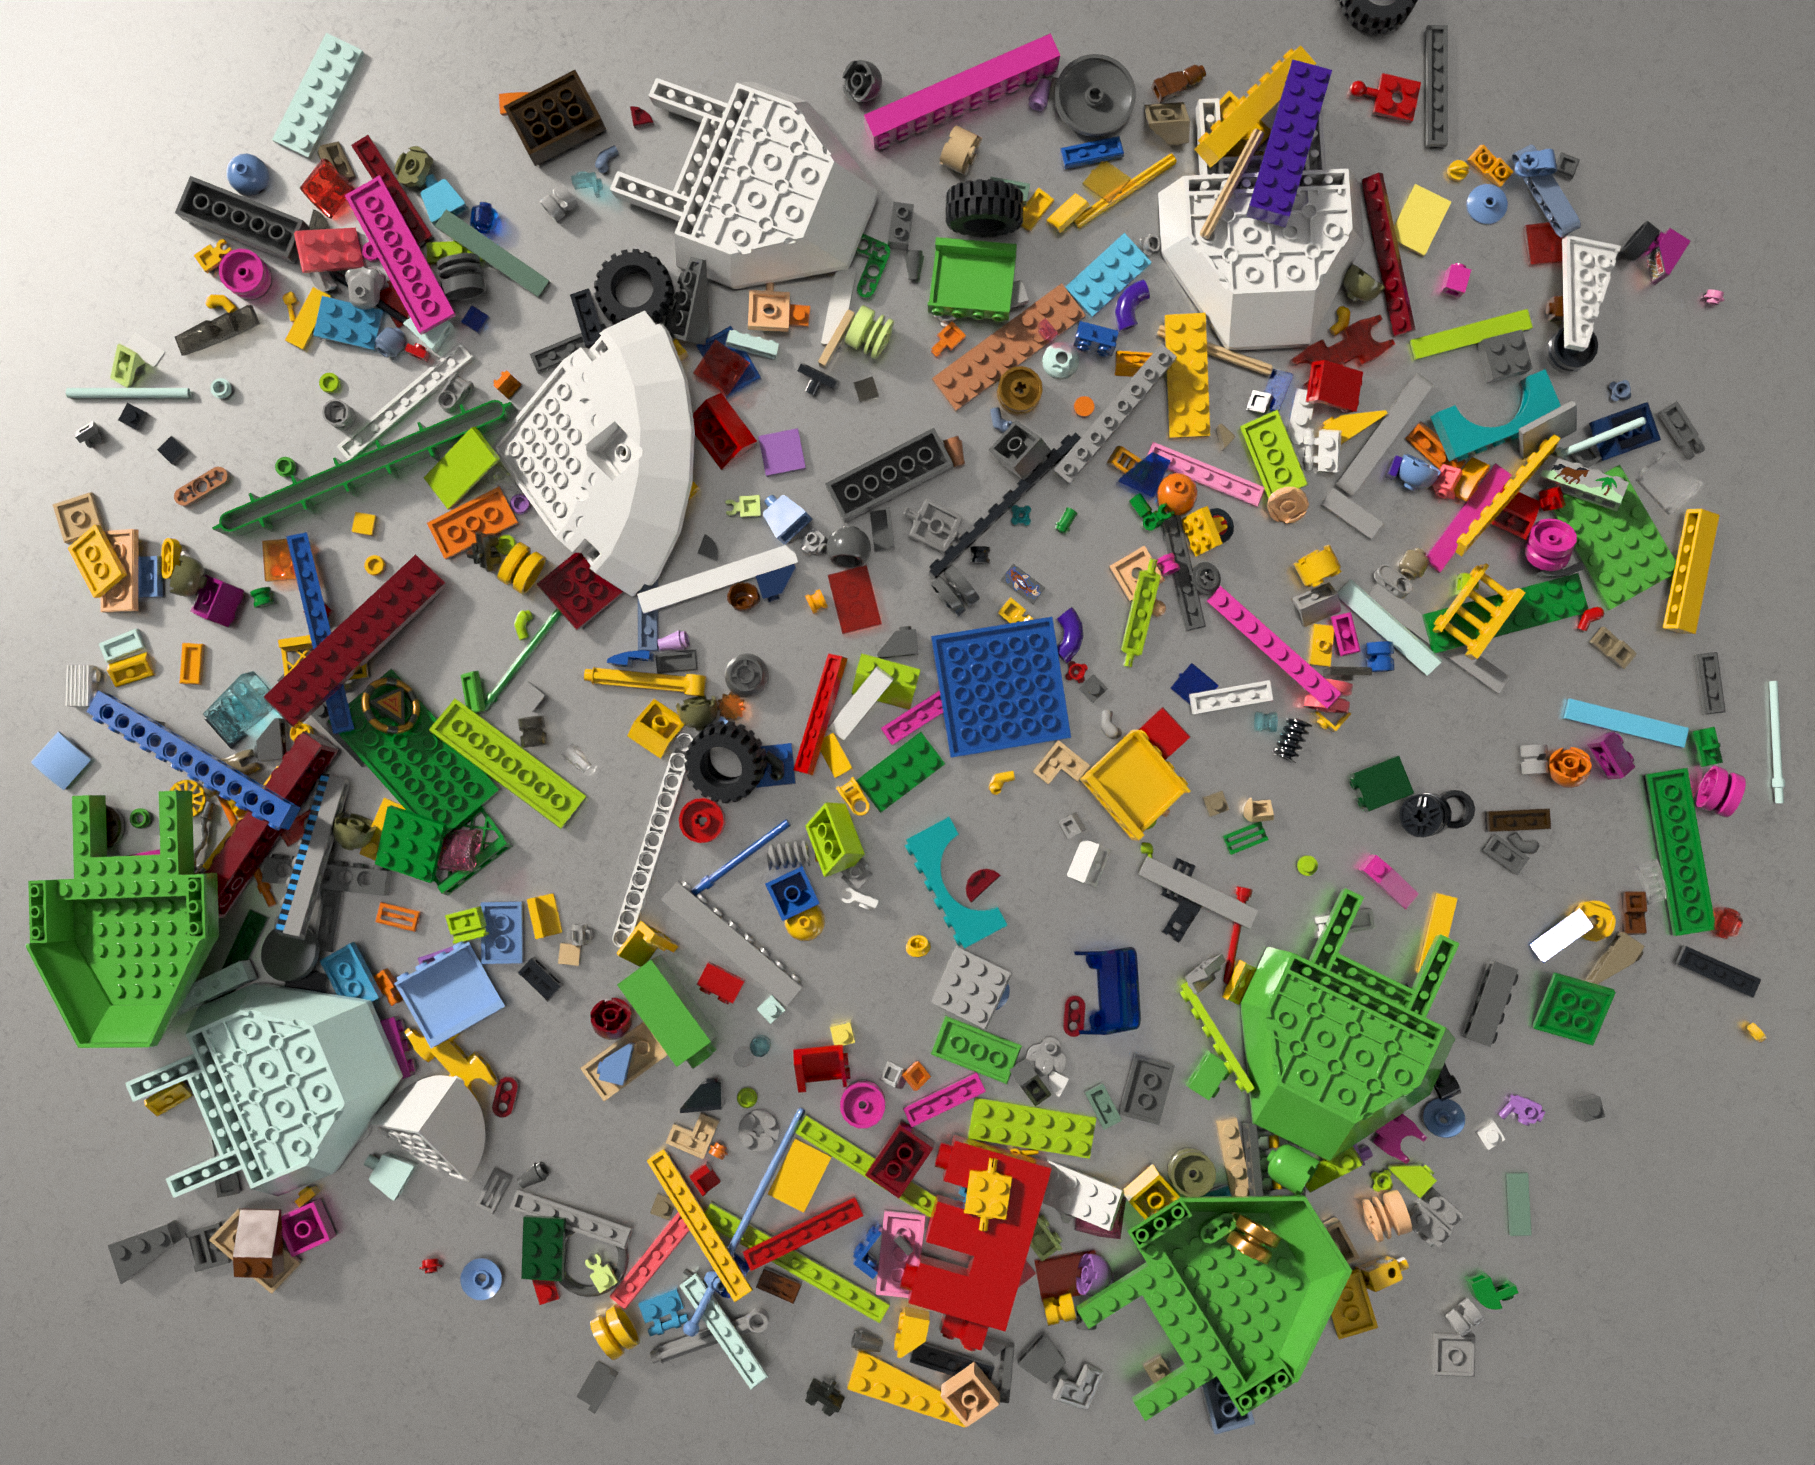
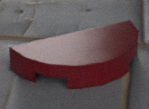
[966,869,1001,903]

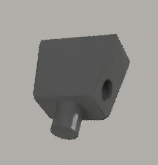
[1017,1331,1069,1384]

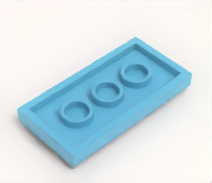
[1065,233,1152,318]

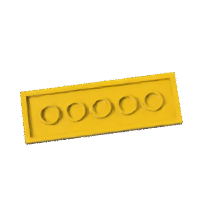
[1164,313,1210,438]

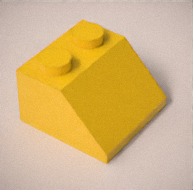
[627,699,685,759]

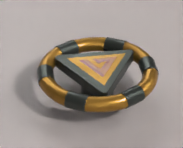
[361,677,420,734]

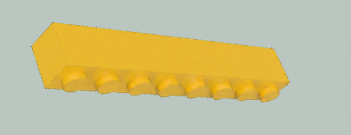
[1194,45,1317,168]

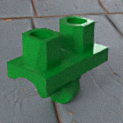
[1693,727,1723,767]

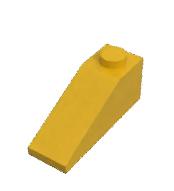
[1320,410,1388,445]

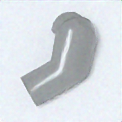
[1101,710,1122,739]

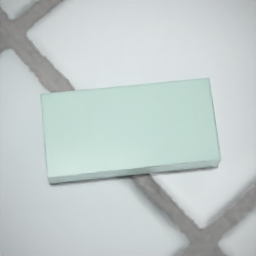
[99,628,146,663]

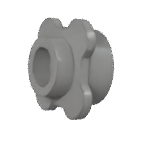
[1140,233,1161,256]

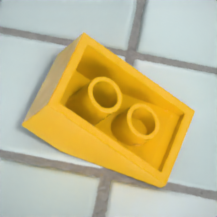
[1123,1164,1181,1219]

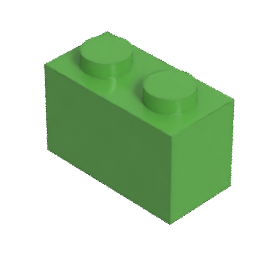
[1186,1050,1230,1101]

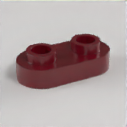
[1063,995,1085,1037]
[492,1076,519,1118]

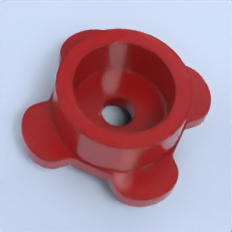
[1065,661,1088,683]
[419,1258,442,1274]

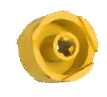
[1293,545,1342,587]

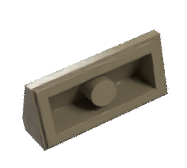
[317,141,356,187]

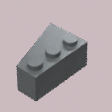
[108,1220,182,1284]

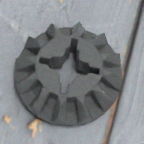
[1190,562,1221,594]

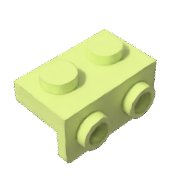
[1030,1215,1063,1261]

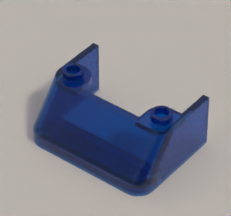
[1074,947,1141,1035]

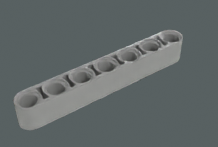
[1335,373,1434,497]

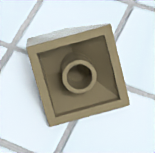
[1144,102,1190,146]

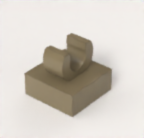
[1143,1355,1171,1383]

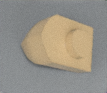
[1243,797,1274,822]

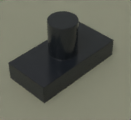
[797,363,840,396]

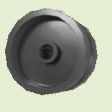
[930,565,980,617]

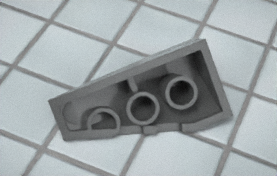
[664,257,709,345]

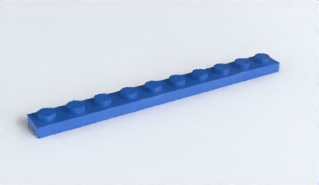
[286,532,354,734]

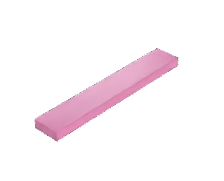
[1145,442,1265,507]

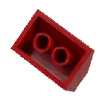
[693,393,757,470]

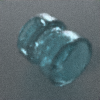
[1254,711,1278,732]
[749,1034,771,1057]

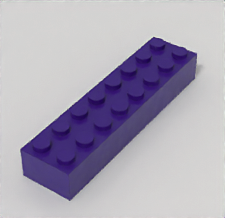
[1246,59,1332,228]

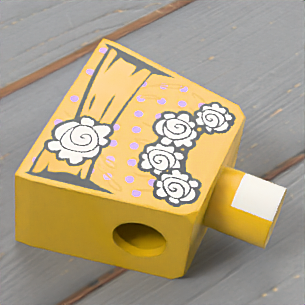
[1355,1256,1409,1292]

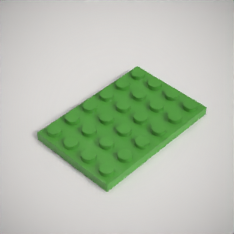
[1550,465,1676,610]

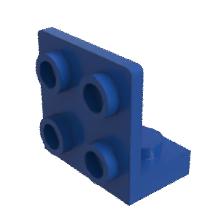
[1073,321,1119,357]
[853,1224,882,1279]

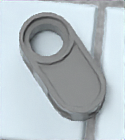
[1374,564,1413,598]

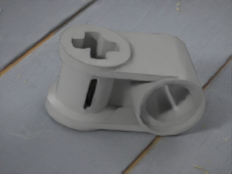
[438,372,473,413]

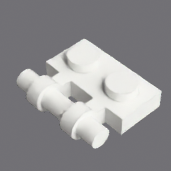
[1303,429,1341,472]

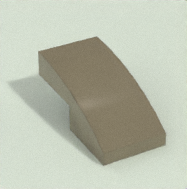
[1589,627,1637,669]

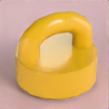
[1447,160,1469,182]

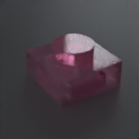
[1038,318,1058,343]

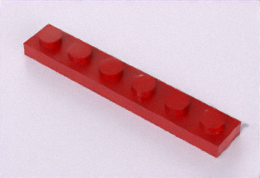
[793,653,848,776]
[743,1197,864,1271]

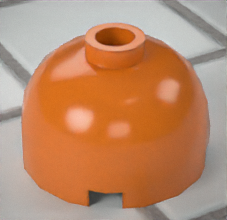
[1156,473,1198,515]
[1549,747,1592,788]

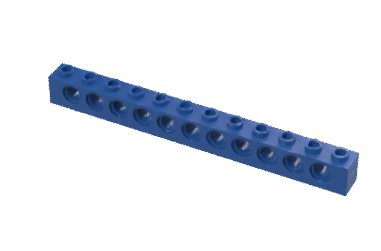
[86,690,301,830]

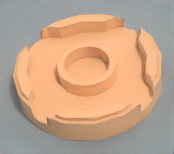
[1267,487,1309,523]

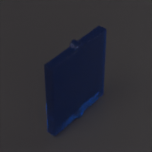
[1170,663,1219,706]

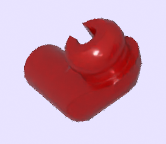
[1577,607,1605,632]

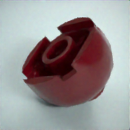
[590,998,632,1040]

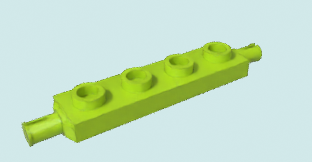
[1121,558,1161,667]

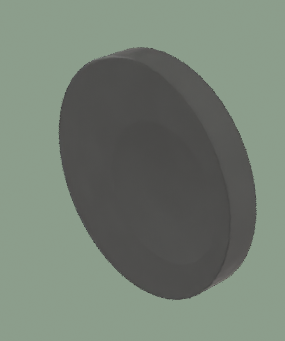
[261,928,320,982]

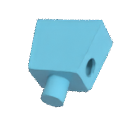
[421,174,469,228]

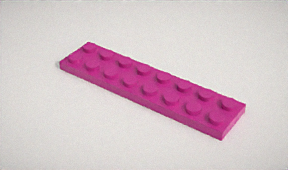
[345,175,456,335]

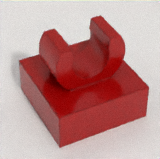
[1538,486,1565,511]

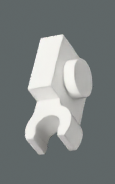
[842,887,879,910]

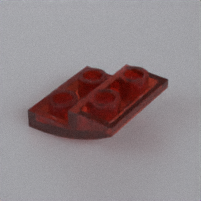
[300,158,355,219]
[692,340,750,396]

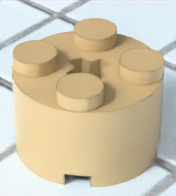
[939,125,983,175]

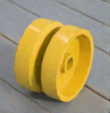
[497,542,546,595]
[590,1304,640,1360]

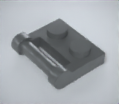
[185,1222,232,1272]

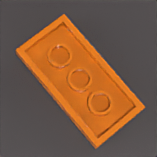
[427,486,519,560]

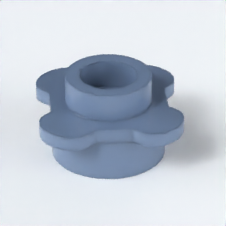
[1609,380,1631,401]

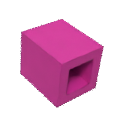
[1441,263,1472,298]

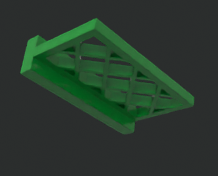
[434,806,513,896]

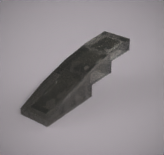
[175,305,260,356]

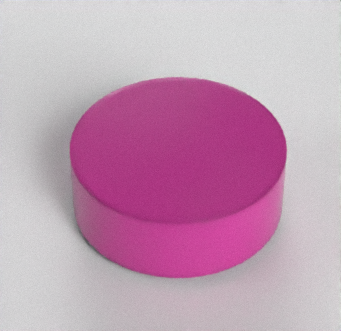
[362,242,380,263]

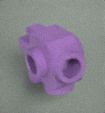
[1498,1095,1546,1126]

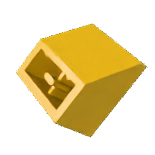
[894,1307,930,1358]

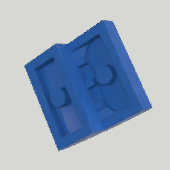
[607,650,654,668]

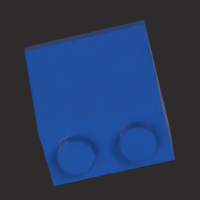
[765,866,820,921]

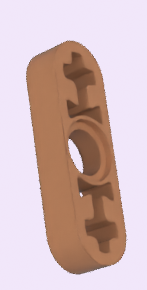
[174,467,230,507]

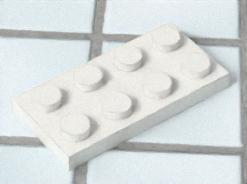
[1042,1161,1125,1231]

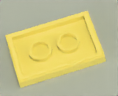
[1394,184,1451,257]

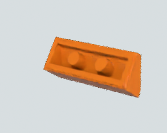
[1405,421,1466,469]

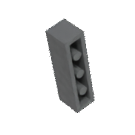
[1462,960,1518,1047]

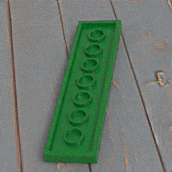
[1422,573,1589,654]
[1645,768,1716,936]

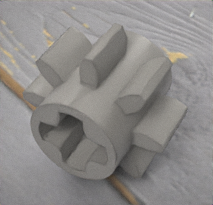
[567,924,593,945]

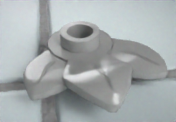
[1026,1037,1067,1077]

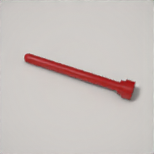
[1223,886,1253,984]

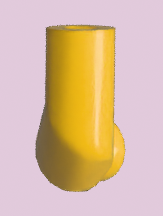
[989,771,1015,795]

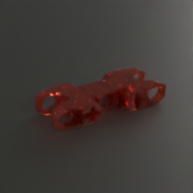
[1290,315,1395,390]

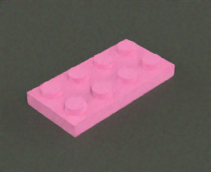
[876,1210,925,1298]

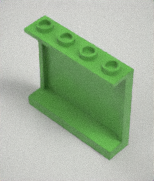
[928,237,1017,322]

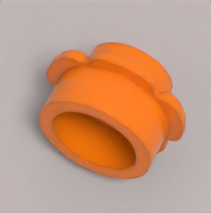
[708,1142,728,1160]

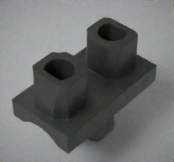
[466,531,502,572]
[805,1378,845,1417]

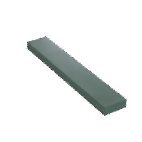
[435,209,550,298]

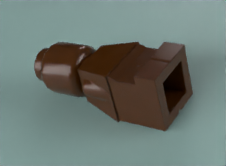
[1151,65,1206,104]

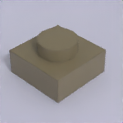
[1202,791,1229,817]
[650,1192,675,1220]

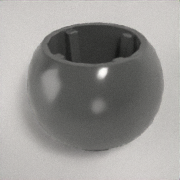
[827,526,871,568]
[724,653,769,698]

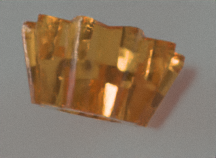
[718,692,746,721]

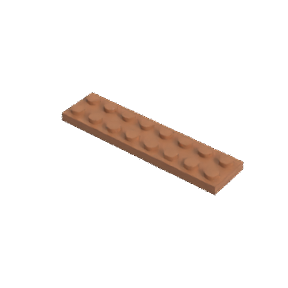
[932,283,1086,412]

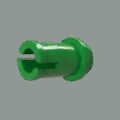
[1055,507,1078,535]

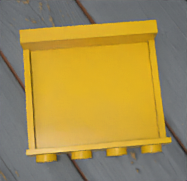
[1080,730,1191,841]

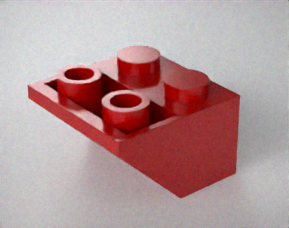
[1490,485,1540,540]

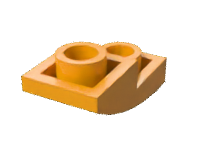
[1467,144,1513,187]
[1454,457,1490,502]

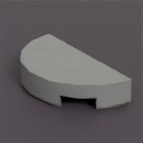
[309,271,337,292]

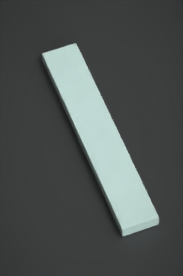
[1337,579,1442,676]
[679,1273,769,1390]

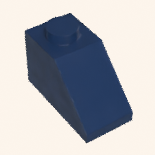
[756,564,797,603]

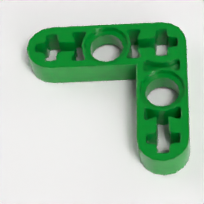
[856,234,890,300]

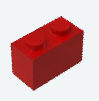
[696,961,746,1005]

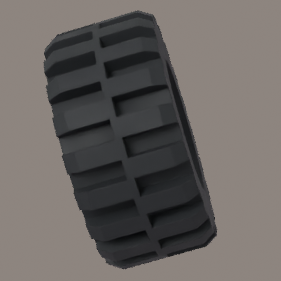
[1338,0,1418,34]
[945,179,1023,237]
[594,249,674,325]
[684,721,767,803]

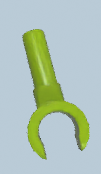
[1141,842,1153,859]

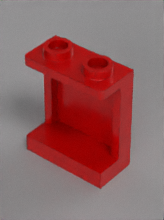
[1306,360,1363,413]
[793,1044,851,1093]

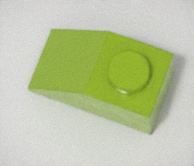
[1386,1163,1437,1198]

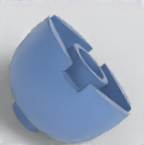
[226,153,270,196]
[1398,454,1441,491]

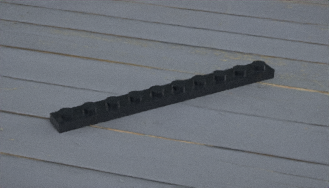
[929,432,1081,579]

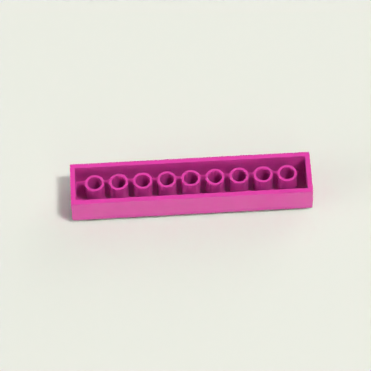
[864,33,1060,150]

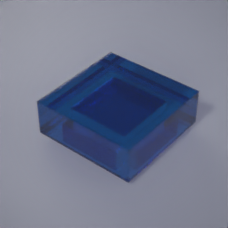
[461,305,490,334]

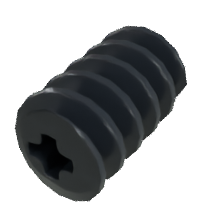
[1273,718,1312,763]

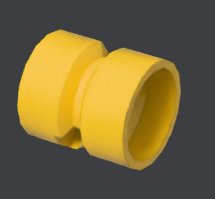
[1042,1293,1076,1326]

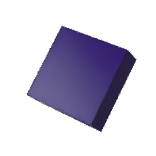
[1385,455,1402,480]

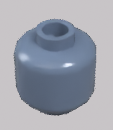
[375,327,406,358]

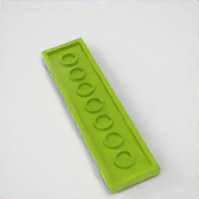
[429,698,586,829]

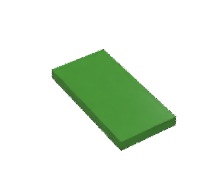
[931,1015,1022,1084]

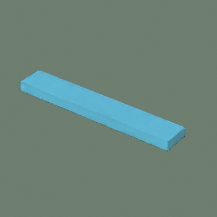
[1563,699,1689,748]

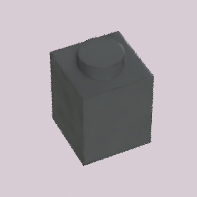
[1573,1094,1605,1122]

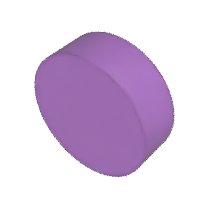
[510,493,531,515]

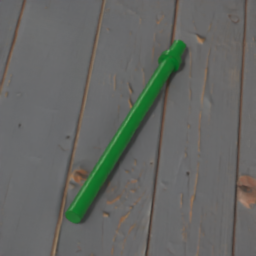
[484,608,562,711]

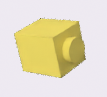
[830,1020,855,1046]

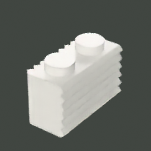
[66,665,100,707]

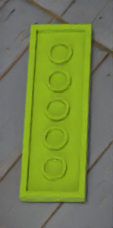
[968,1097,1096,1159]

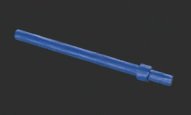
[691,819,791,896]

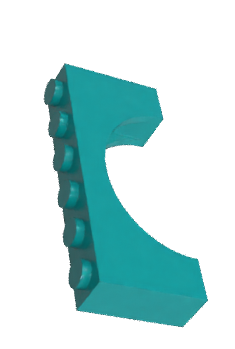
[1430,369,1561,462]
[904,817,1007,949]

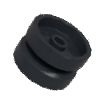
[1545,327,1598,373]

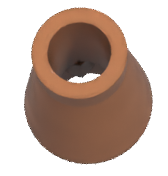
[943,436,965,467]

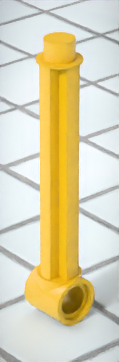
[584,667,706,697]

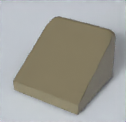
[1216,423,1235,451]

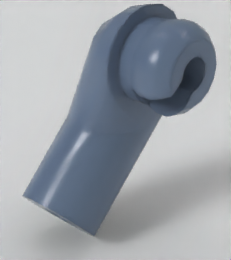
[990,407,1013,433]

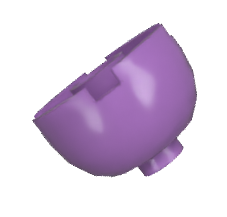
[1076,1254,1114,1296]

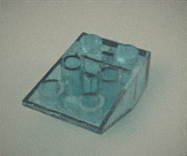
[203,671,273,744]

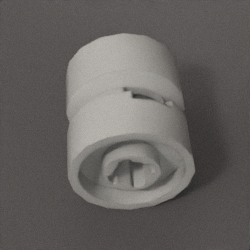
[539,183,578,222]
[322,399,356,430]
[1520,744,1549,774]
[1445,1298,1485,1338]

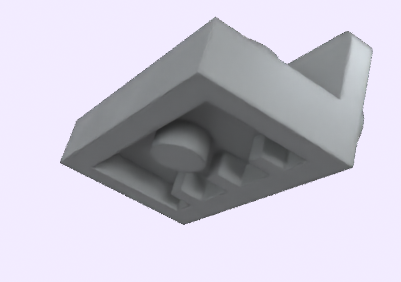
[1185,954,1226,995]

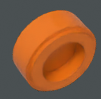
[1074,396,1094,418]

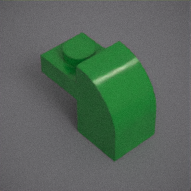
[1466,1273,1519,1310]

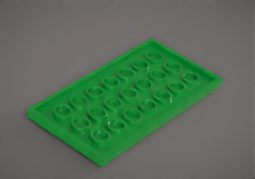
[327,668,500,838]

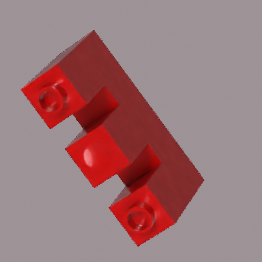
[900,1135,1052,1332]

